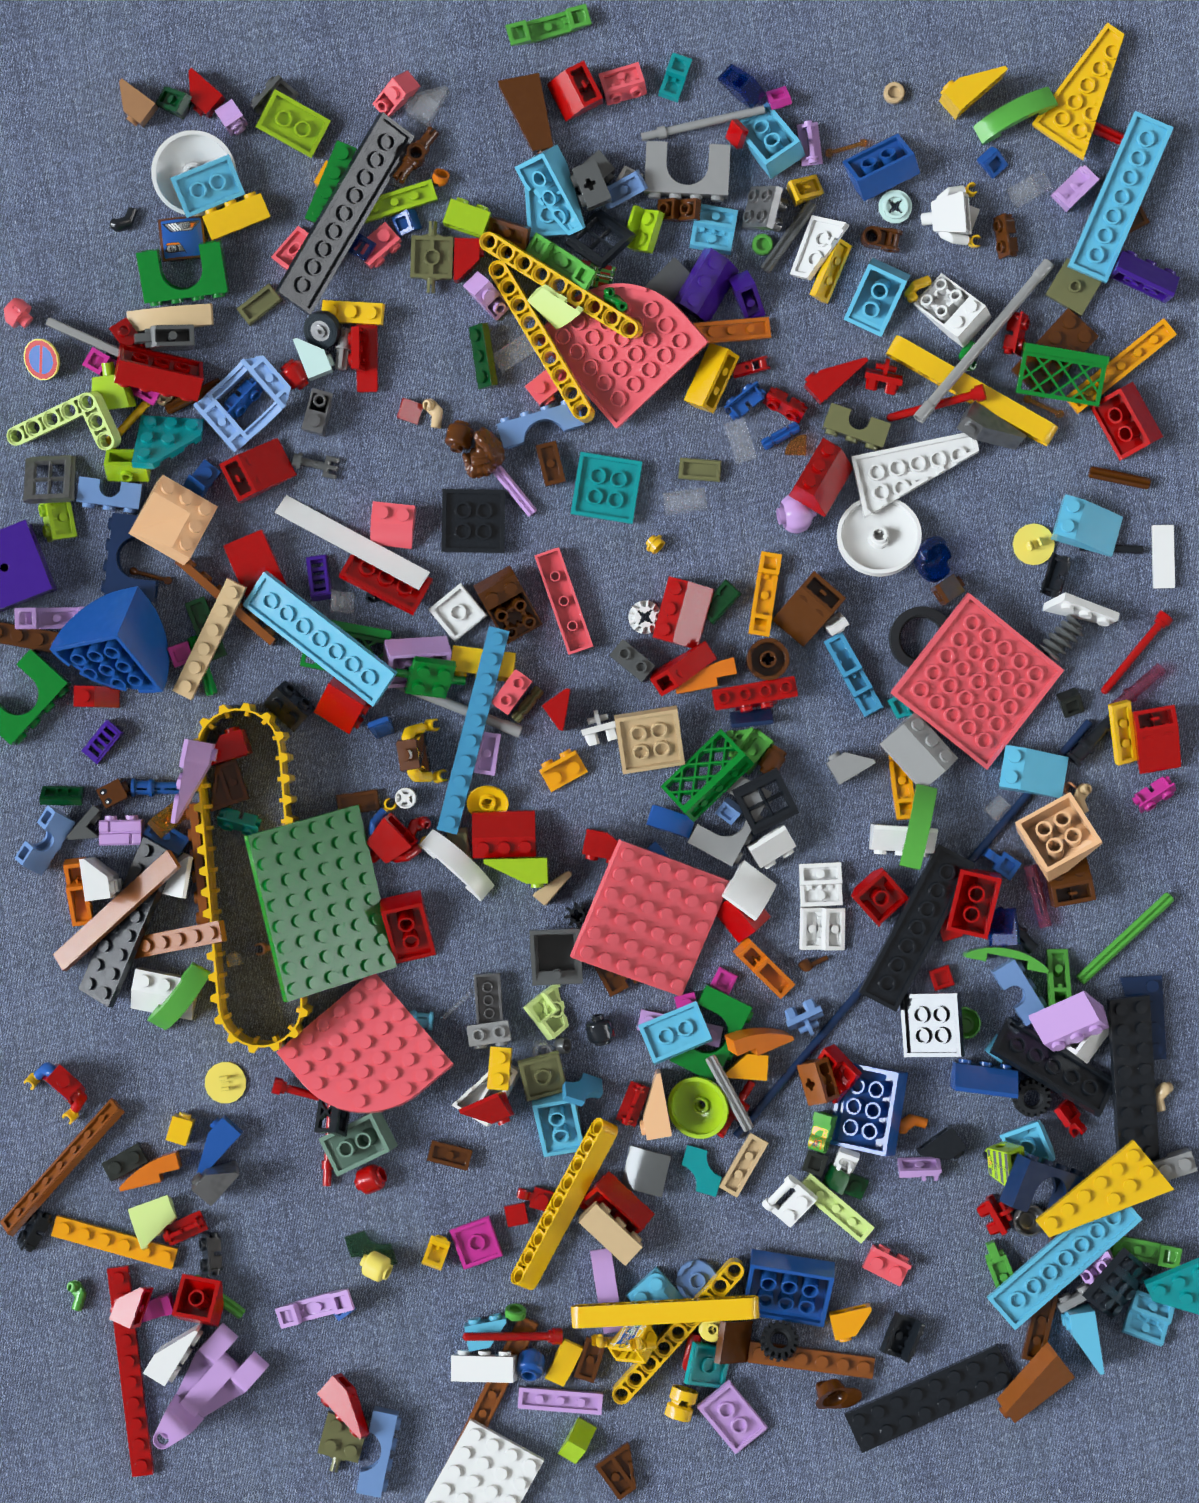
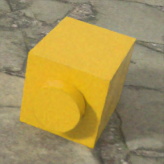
[165,1112,196,1146]

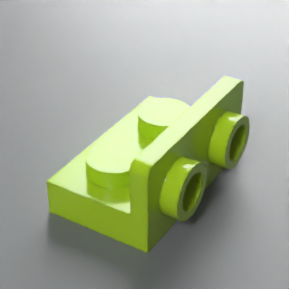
[626,205,665,254]
[38,502,77,542]

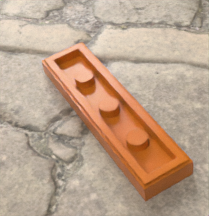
[693,317,772,344]

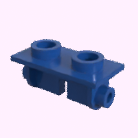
[223,377,264,420]
[724,381,767,421]

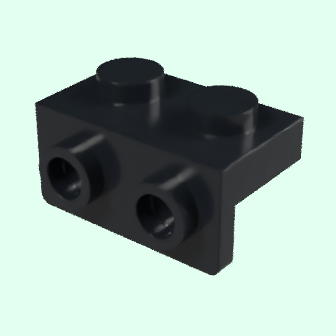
[263,681,315,732]
[879,1311,925,1363]

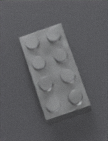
[473,972,503,1024]

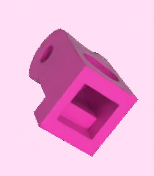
[142,1292,175,1323]

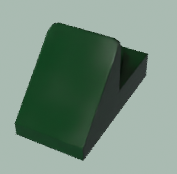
[156,86,192,119]
[822,1163,869,1200]

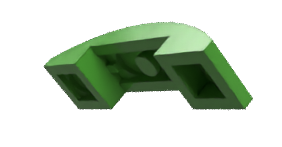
[505,4,592,46]
[973,87,1058,145]
[526,232,598,291]
[899,784,937,870]
[963,946,1049,974]
[147,962,211,1030]
[1108,1236,1182,1268]

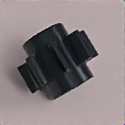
[564,902,588,928]

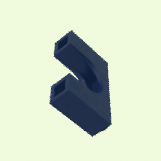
[101,513,159,603]
[999,1153,1086,1212]

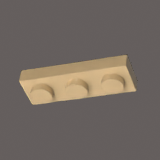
[719,1132,769,1197]

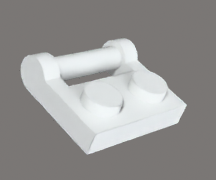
[762,1174,818,1228]

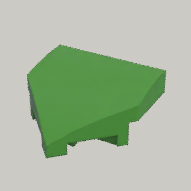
[727,727,775,775]

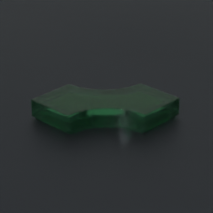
[344,1230,398,1265]

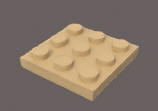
[614,705,685,774]

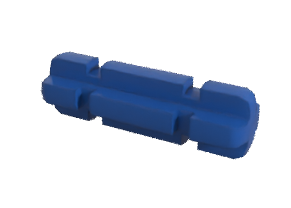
[761,422,801,450]

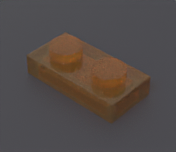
[147,802,187,839]

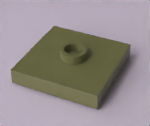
[1045,258,1101,317]
[517,1050,566,1102]

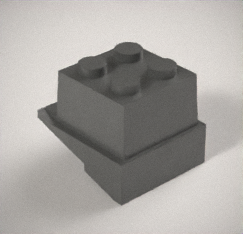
[529,927,583,986]

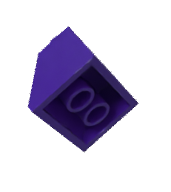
[673,248,739,322]
[1110,250,1180,303]

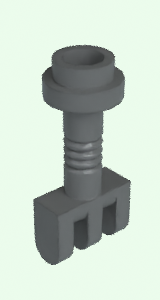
[292,452,340,480]

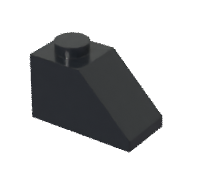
[916,1125,967,1160]

